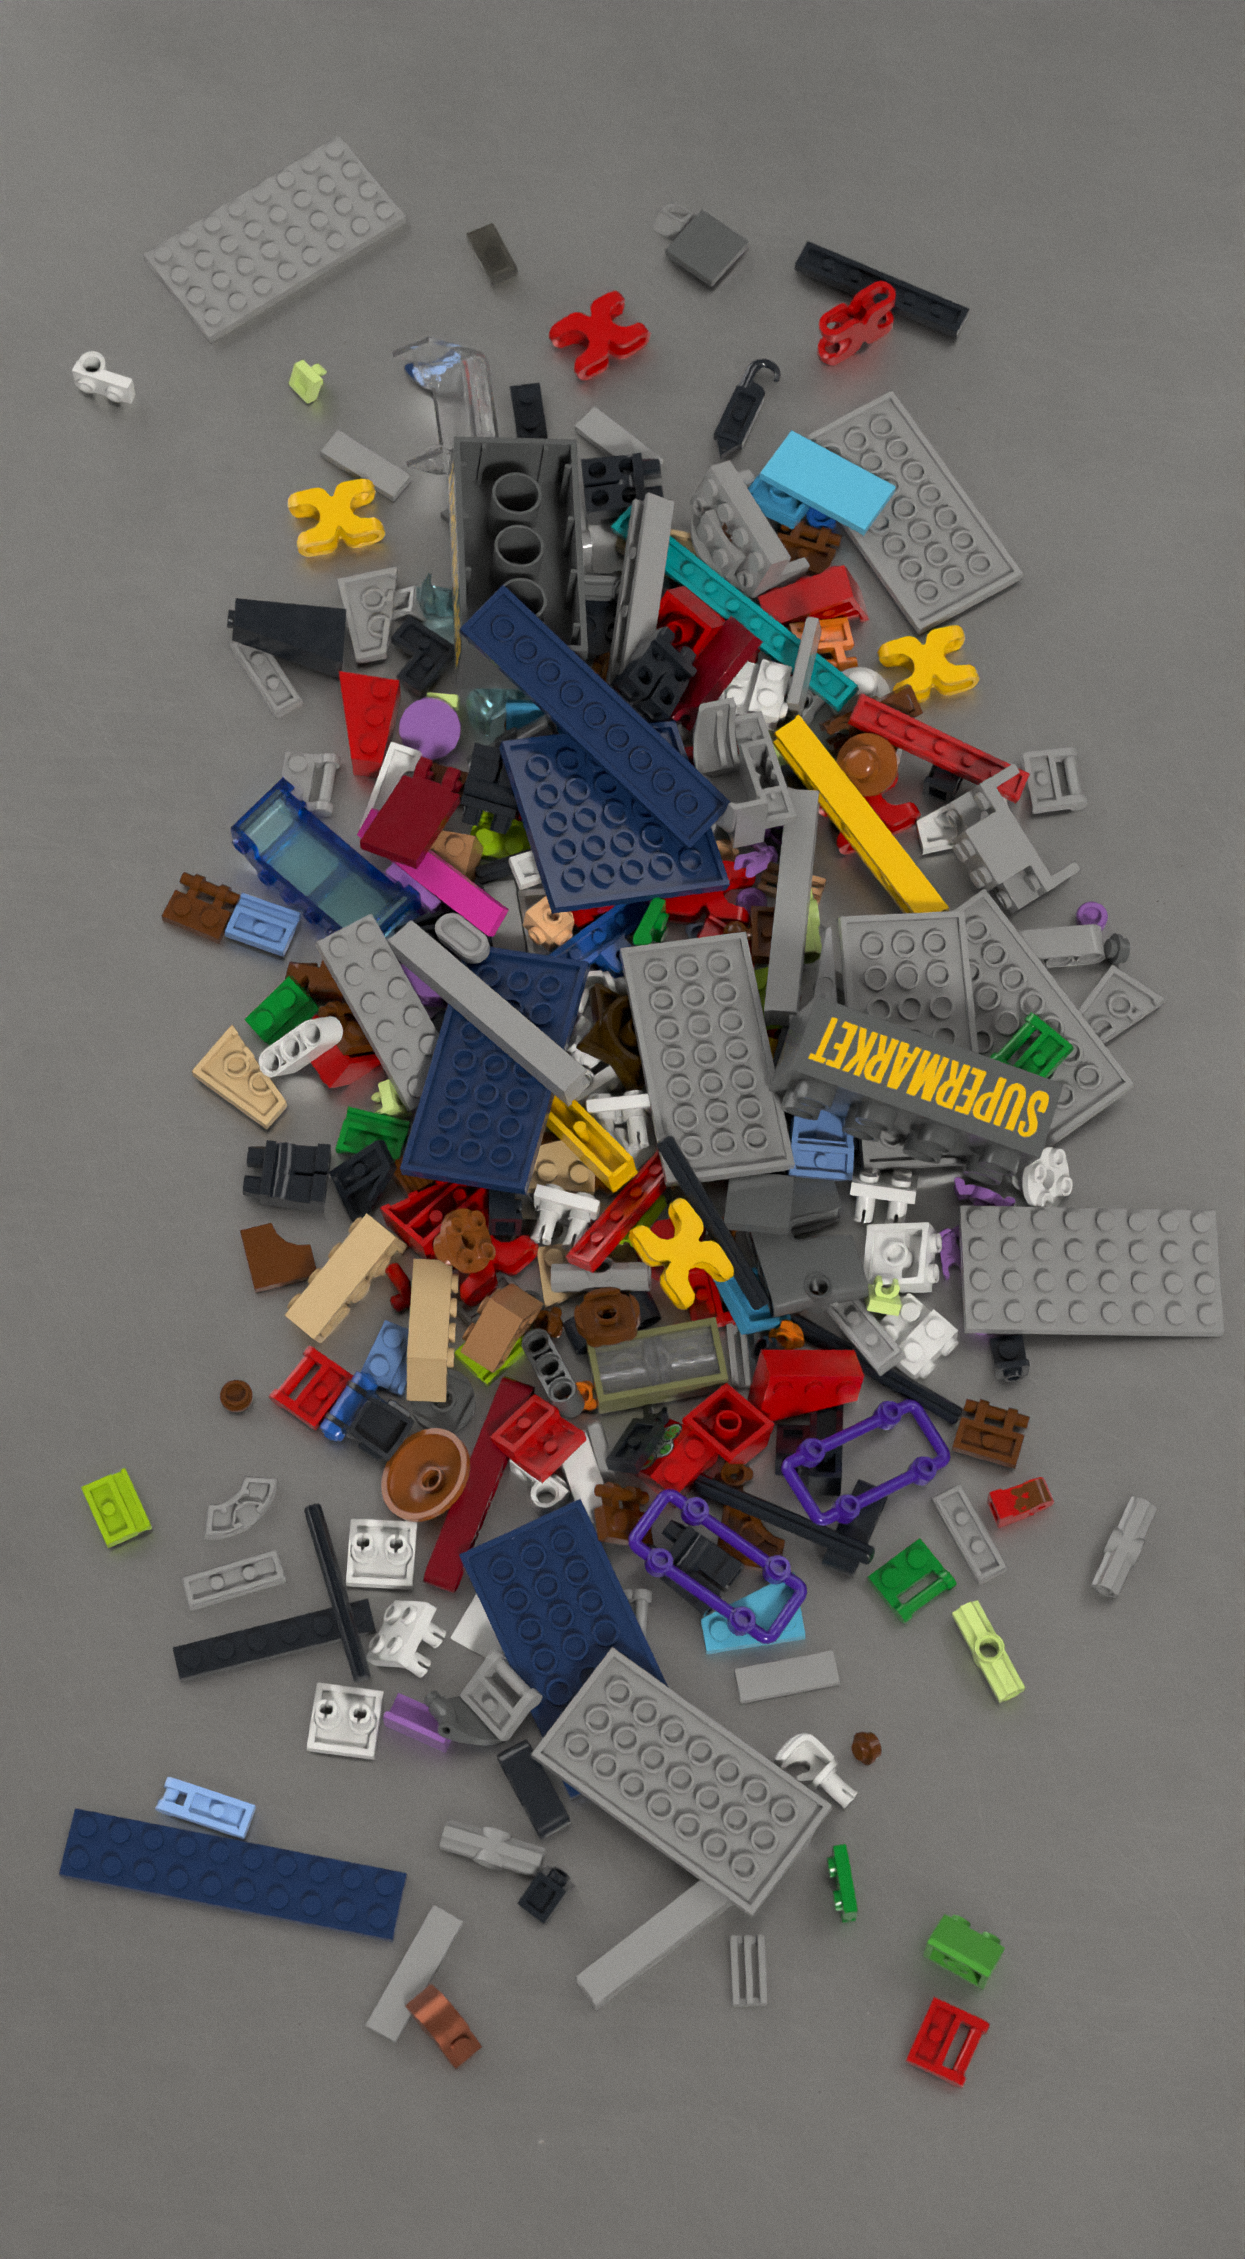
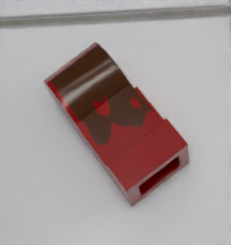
[987,1477,1055,1528]

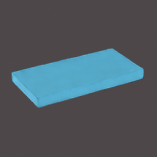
[760,430,896,535]

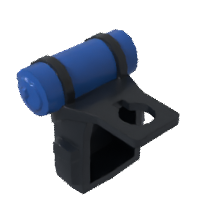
[319,1371,415,1461]

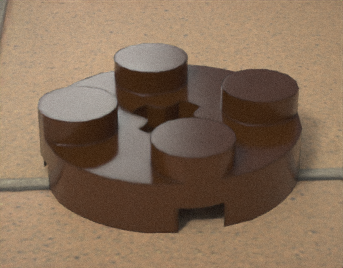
[574,1287,641,1347]

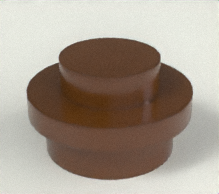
[220,1380,253,1412]
[851,1731,882,1765]

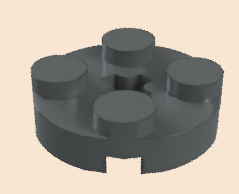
[411,1368,476,1434]

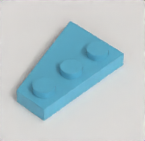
[701,1572,806,1654]

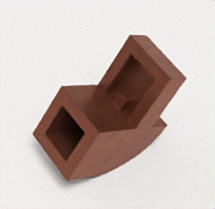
[405,1984,482,2069]

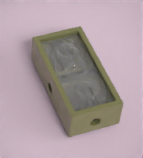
[586,1317,728,1414]

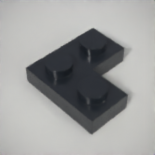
[391,615,455,698]

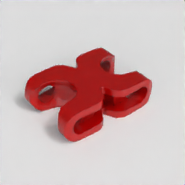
[817,281,896,366]
[548,290,651,381]
[819,773,921,855]
[663,861,756,927]
[429,1207,539,1306]

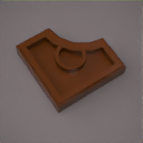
[240,1223,316,1293]
[717,1504,785,1571]

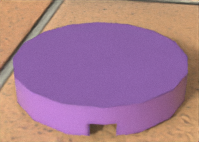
[399,697,461,760]

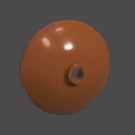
[381,1428,470,1522]

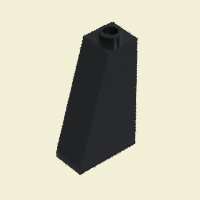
[227,598,347,677]

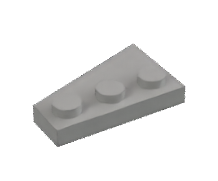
[337,566,398,665]
[1078,965,1165,1044]

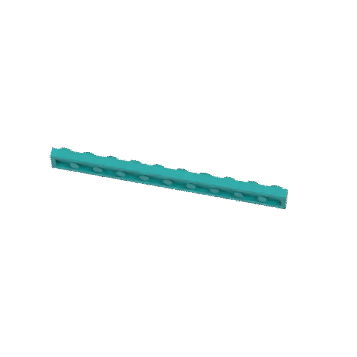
[611,505,859,712]

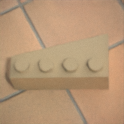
[285,1213,409,1343]
[407,1259,459,1402]

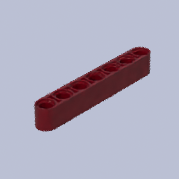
[423,1376,535,1594]

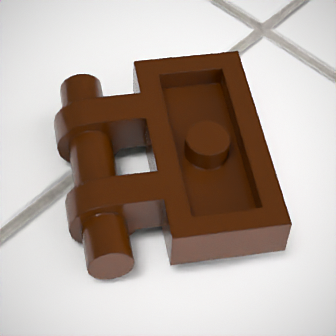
[777,520,843,577]
[162,872,241,944]
[318,1001,373,1055]
[952,1398,1030,1469]
[594,1482,654,1547]

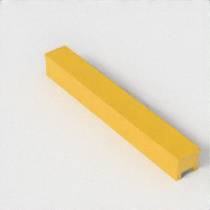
[773,715,949,913]
[546,1095,638,1193]

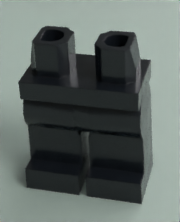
[581,453,664,525]
[611,626,697,723]
[460,742,520,835]
[243,1140,332,1213]
[650,1520,746,1617]

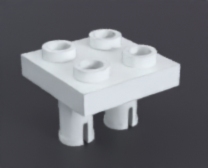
[586,1090,652,1149]
[850,1166,918,1224]
[531,1184,600,1251]
[346,1518,418,1590]
[366,1600,446,1678]
[307,1682,384,1760]

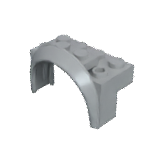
[690,460,810,599]

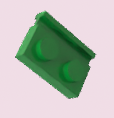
[244,976,320,1046]
[335,1106,410,1162]
[827,1844,858,1923]

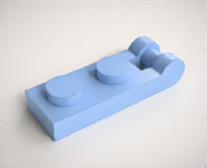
[155,1777,256,1840]

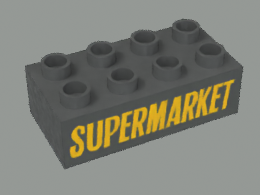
[447,436,588,689]
[768,996,1064,1185]

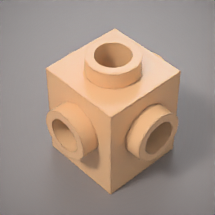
[523,896,575,952]

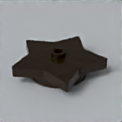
[576,983,645,1091]

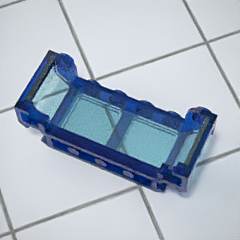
[230,777,422,938]

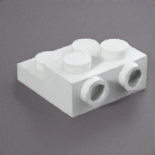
[719,659,793,731]
[863,1222,942,1293]
[879,1293,958,1381]

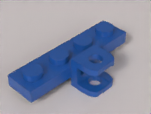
[548,902,648,979]

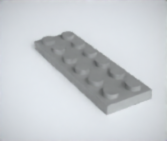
[314,913,439,1112]

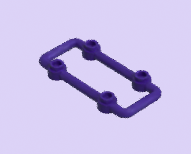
[781,1399,951,1526]
[628,1489,807,1644]

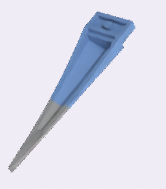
[786,927,854,1182]

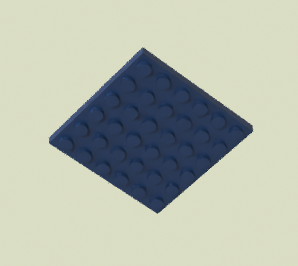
[499,720,730,914]

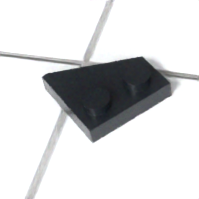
[329,1140,397,1223]

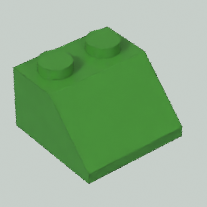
[923,1914,1005,1990]

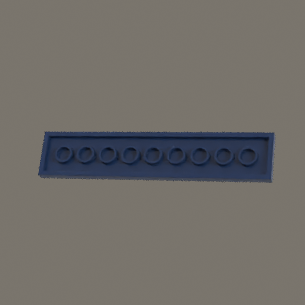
[459,585,730,850]
[59,1808,407,1942]

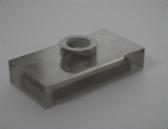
[466,223,518,286]

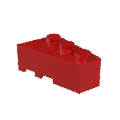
[758,565,869,628]
[339,671,401,778]
[380,1181,489,1259]
[747,1350,864,1421]

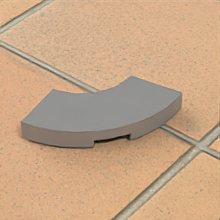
[204,1476,278,1540]

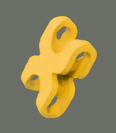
[287,479,385,557]
[877,625,980,703]
[629,1198,734,1310]

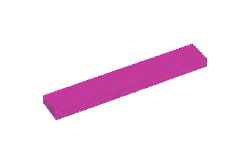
[357,808,509,937]

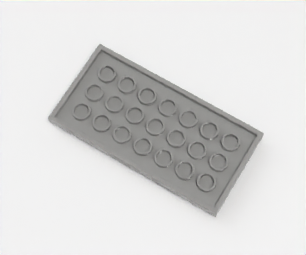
[143,135,406,344]
[805,390,1023,635]
[953,888,1135,1147]
[837,911,979,1171]
[620,932,795,1187]
[958,1206,1224,1337]
[531,1647,833,1918]

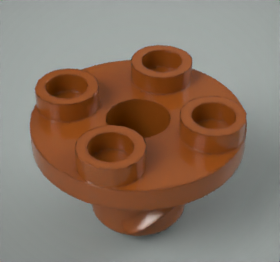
[836,733,900,796]
[433,1208,496,1274]

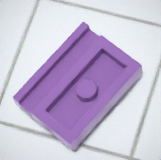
[385,862,441,916]

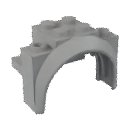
[693,697,796,848]
[945,763,1081,913]

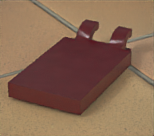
[670,616,763,731]
[360,756,462,869]

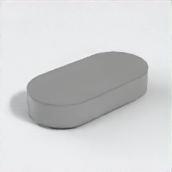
[435,913,490,964]
[587,1418,617,1483]

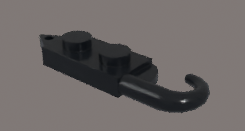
[714,359,781,459]

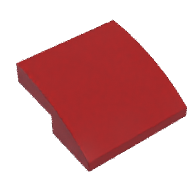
[490,1394,587,1483]

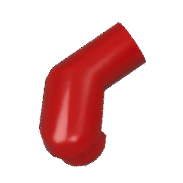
[385,1263,411,1312]

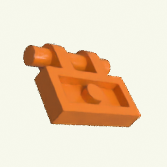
[787,617,858,672]

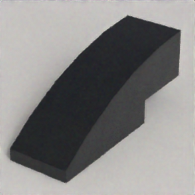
[807,1404,844,1496]

